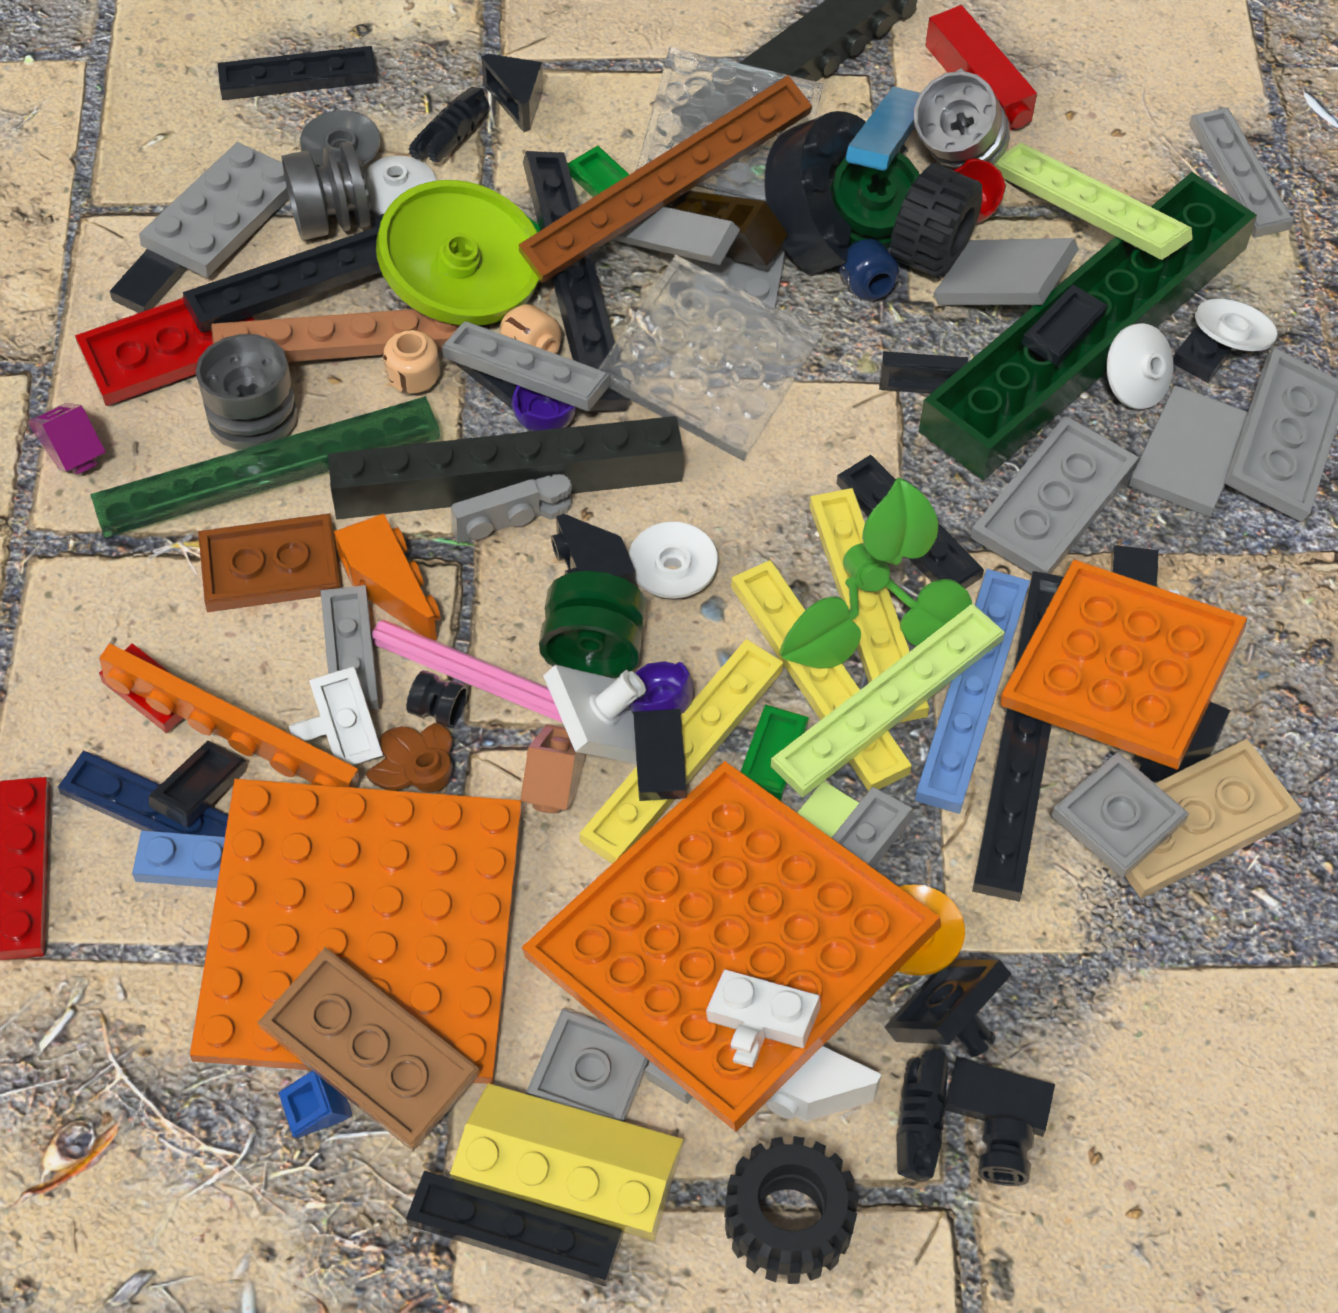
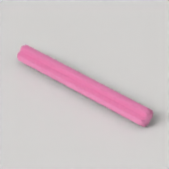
[371,620,563,723]

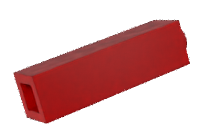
[925,5,1037,130]

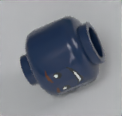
[839,239,900,301]

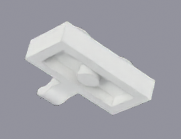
[289,666,383,765]
[706,969,821,1068]

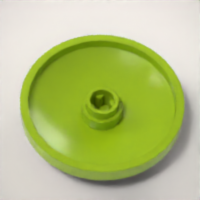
[376,180,539,326]

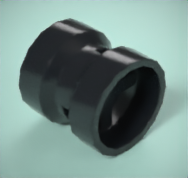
[406,670,468,728]
[978,1118,1035,1186]

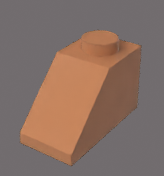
[520,724,586,813]

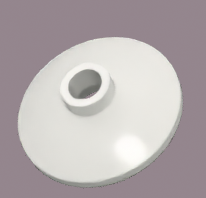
[364,156,436,215]
[1195,299,1277,351]
[1107,323,1173,409]
[629,522,718,598]

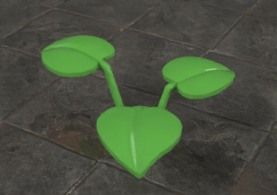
[779,478,972,669]

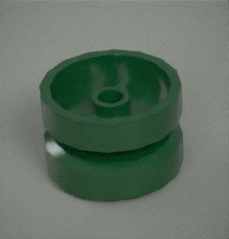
[830,152,920,250]
[539,571,646,678]

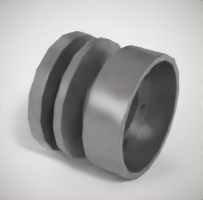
[914,71,1010,170]
[281,141,371,240]
[195,334,298,450]

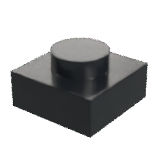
[1173,327,1232,383]

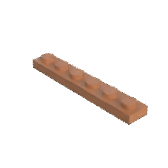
[211,309,460,362]

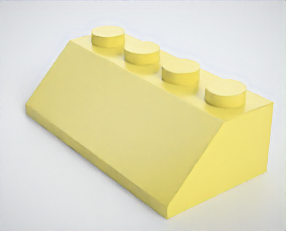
[450,1083,684,1241]

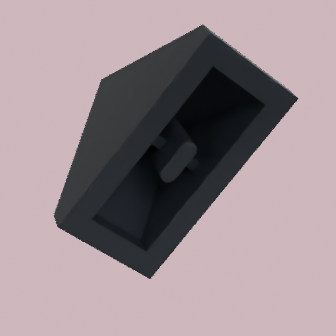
[481,54,543,132]

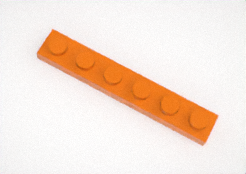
[99,643,358,788]

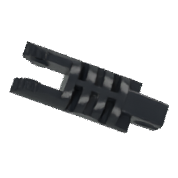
[408,87,490,162]
[896,1048,948,1182]

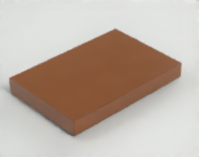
[198,513,341,612]

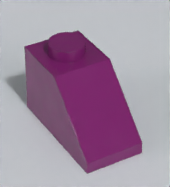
[27,402,106,475]

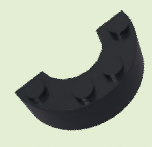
[764,111,866,275]

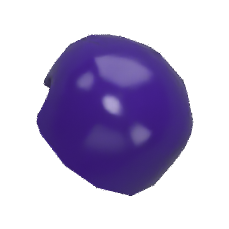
[511,385,577,431]
[629,661,694,715]

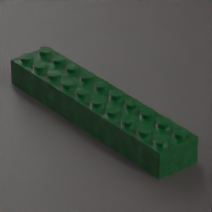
[918,172,1257,481]

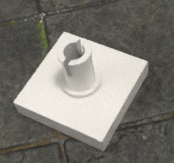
[543,665,646,764]

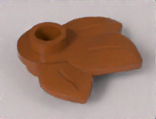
[366,723,453,793]

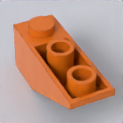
[334,513,441,641]

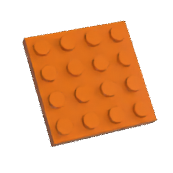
[1001,559,1247,770]

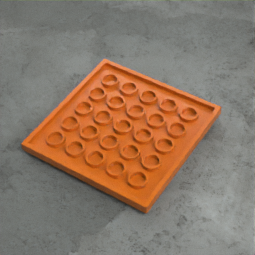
[521,761,941,1132]
[190,779,521,1084]

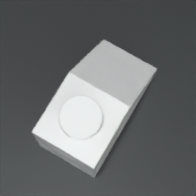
[766,1046,881,1122]

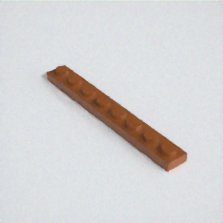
[519,75,812,283]

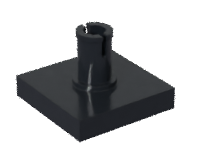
[884,960,1012,1057]

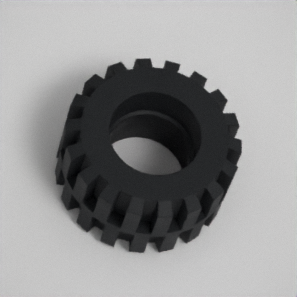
[891,163,982,279]
[724,1136,858,1284]

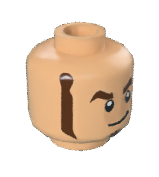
[500,304,562,354]
[383,330,440,394]

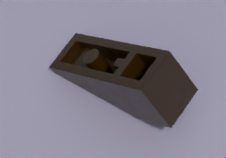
[664,191,788,266]

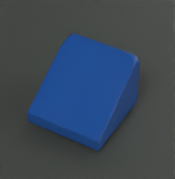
[278,1071,352,1138]

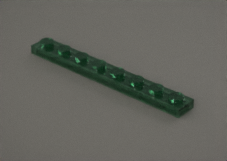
[90,396,440,538]

